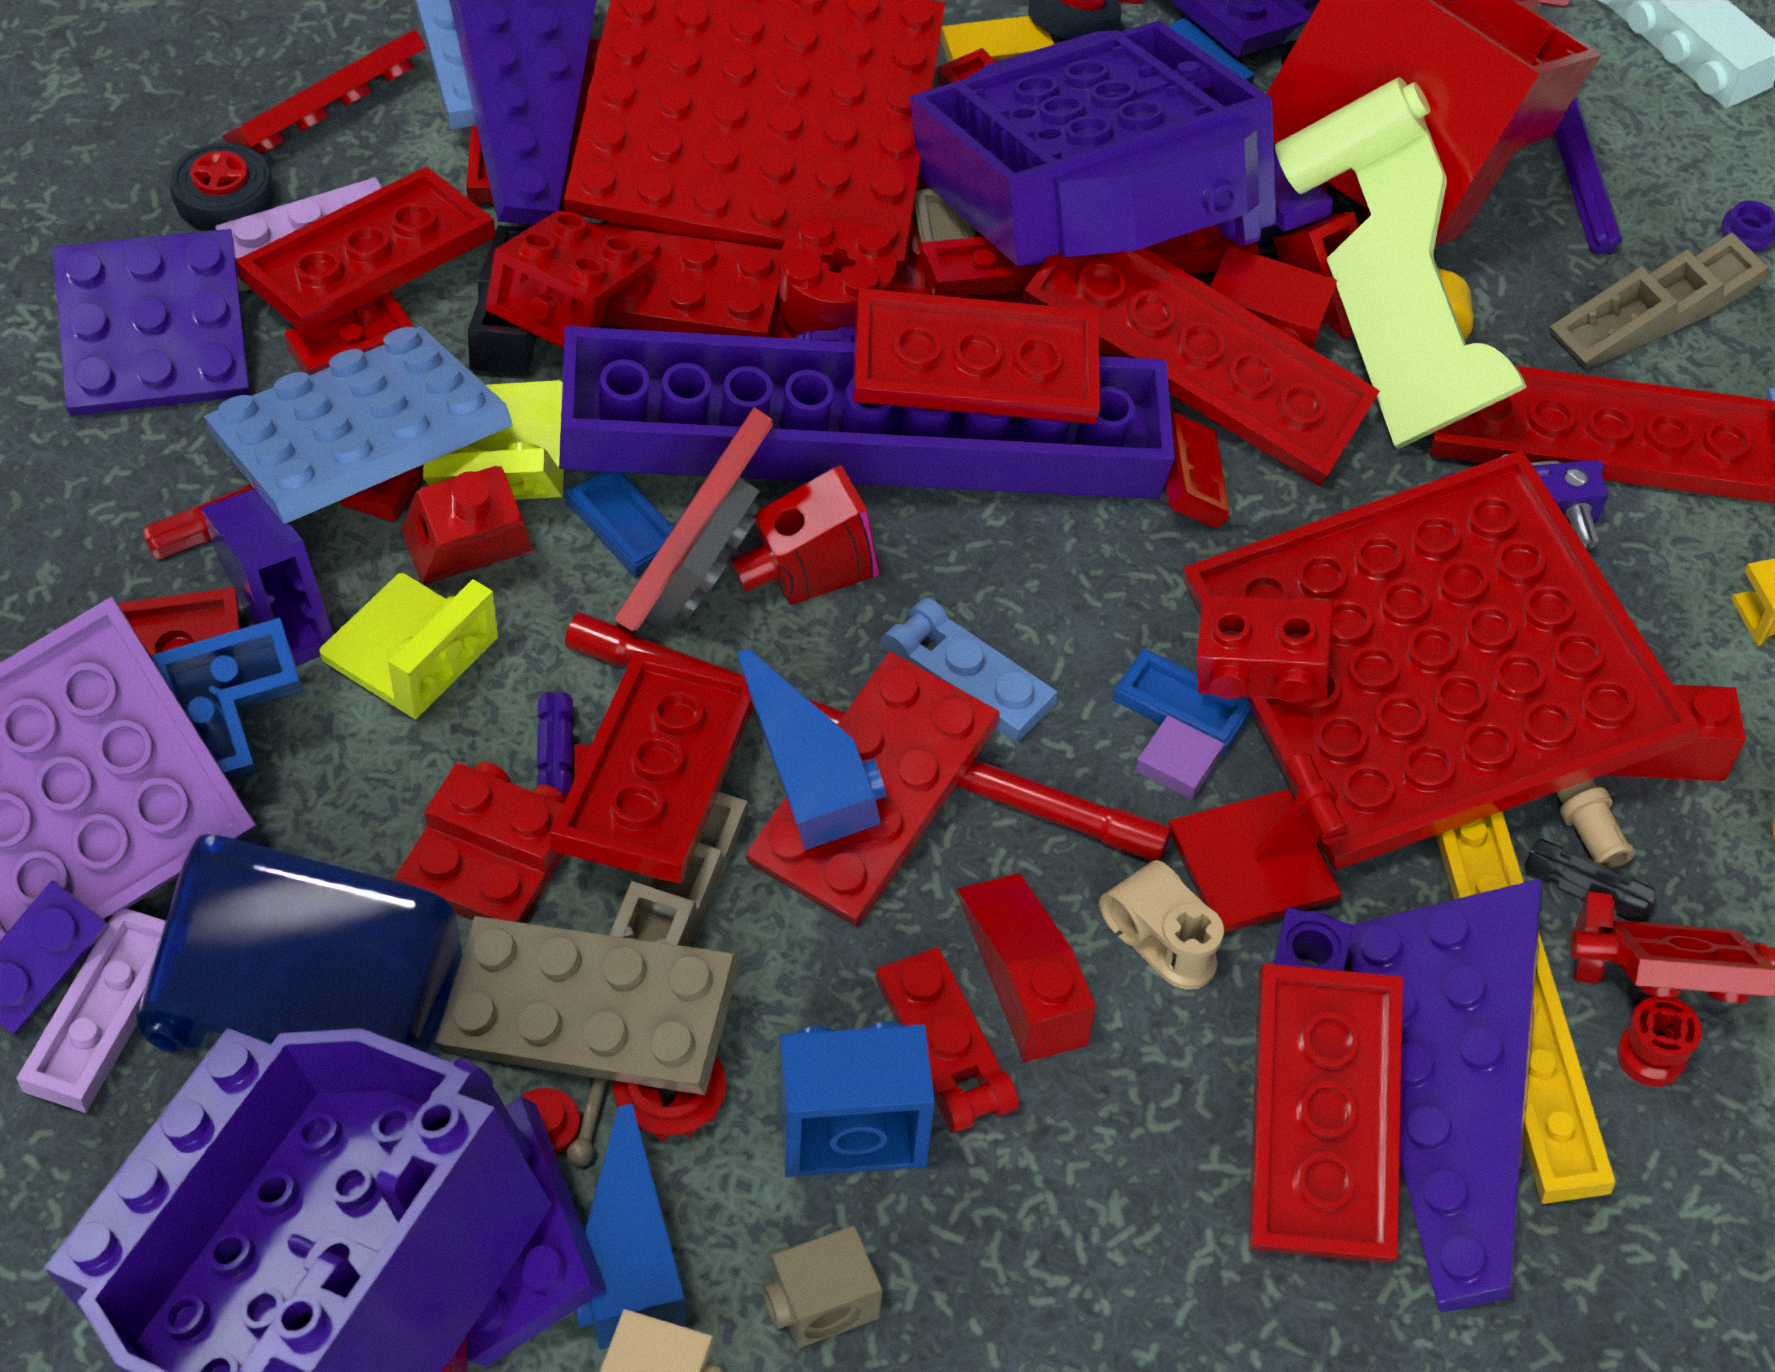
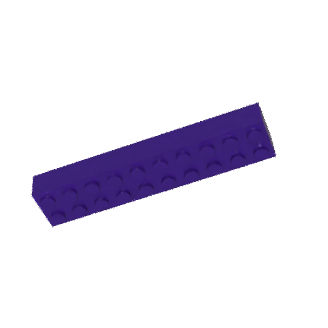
[559,326,1175,499]

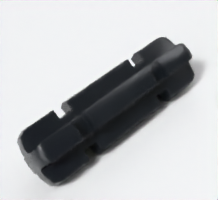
[1524,839,1656,922]

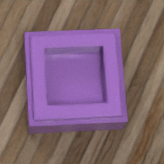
[1135,716,1224,800]

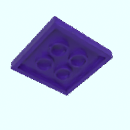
[52,229,251,416]

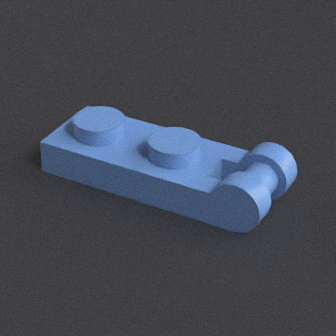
[880,598,1058,743]

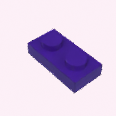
[0,880,111,1034]

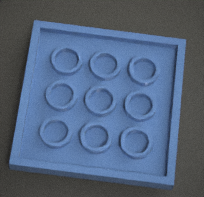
[203,326,513,524]

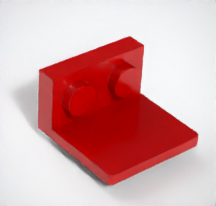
[485,211,655,348]

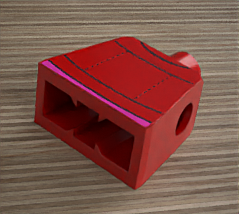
[730,465,880,605]
[402,466,534,585]

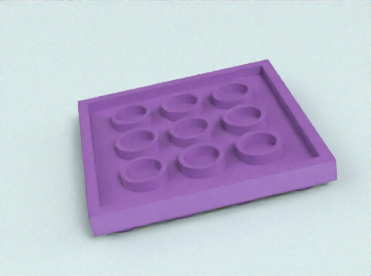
[0,597,259,940]

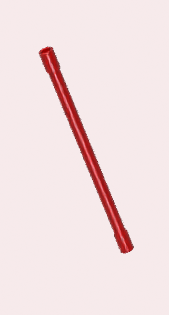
[565,612,1172,861]

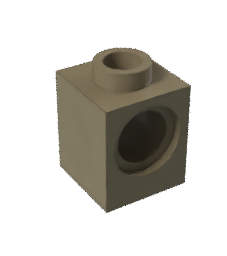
[763,1225,882,1349]

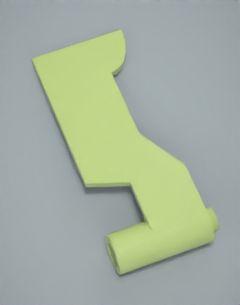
[1275,77,1527,449]

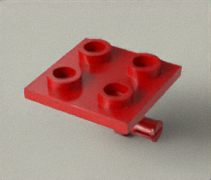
[1168,752,1349,933]

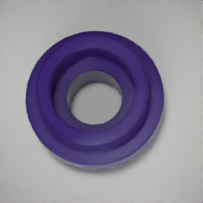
[1721,201,1775,251]

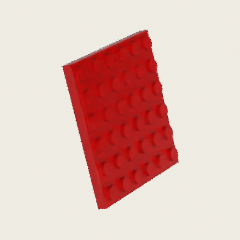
[563,0,945,275]
[1183,450,1700,871]

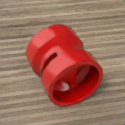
[1616,996,1702,1087]

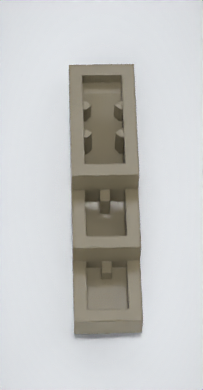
[1550,233,1769,369]
[609,792,749,947]

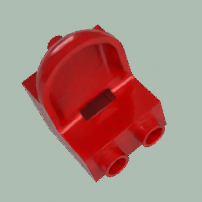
[1266,0,1601,248]

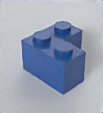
[151,618,304,781]

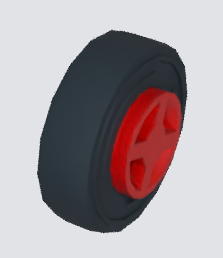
[1028,0,1122,40]
[170,143,274,231]

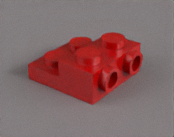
[394,761,566,923]

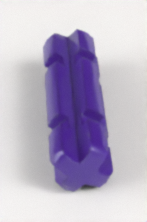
[536,691,574,797]

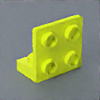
[423,380,564,500]
[319,573,498,720]

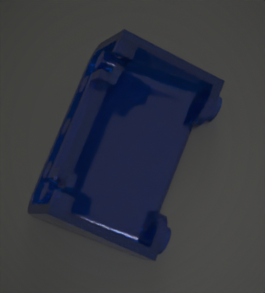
[136,834,463,1053]

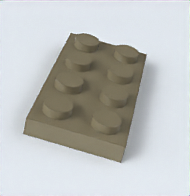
[435,916,740,1095]

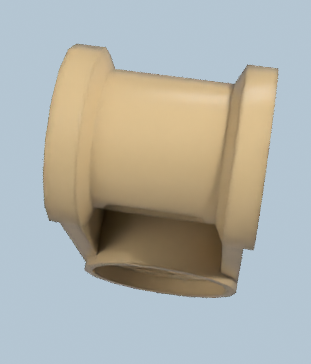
[1099,860,1224,990]

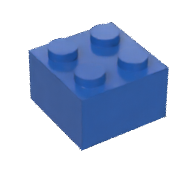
[779,1021,935,1177]

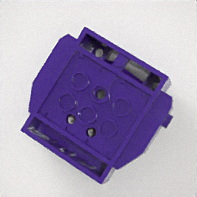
[910,20,1276,266]
[44,1028,552,1372]

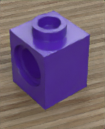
[1272,907,1354,971]

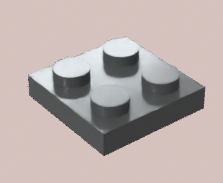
[643,477,760,633]

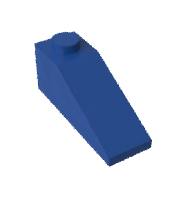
[737,649,887,850]
[575,1103,686,1350]

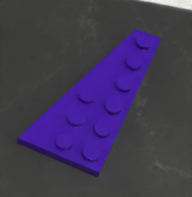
[449,0,597,225]
[1348,878,1543,1312]

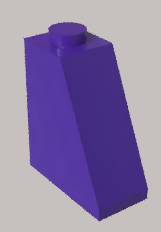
[201,489,333,666]

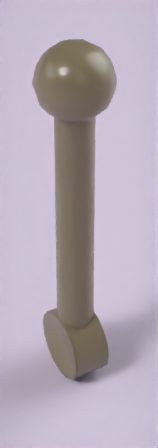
[566,1078,608,1167]

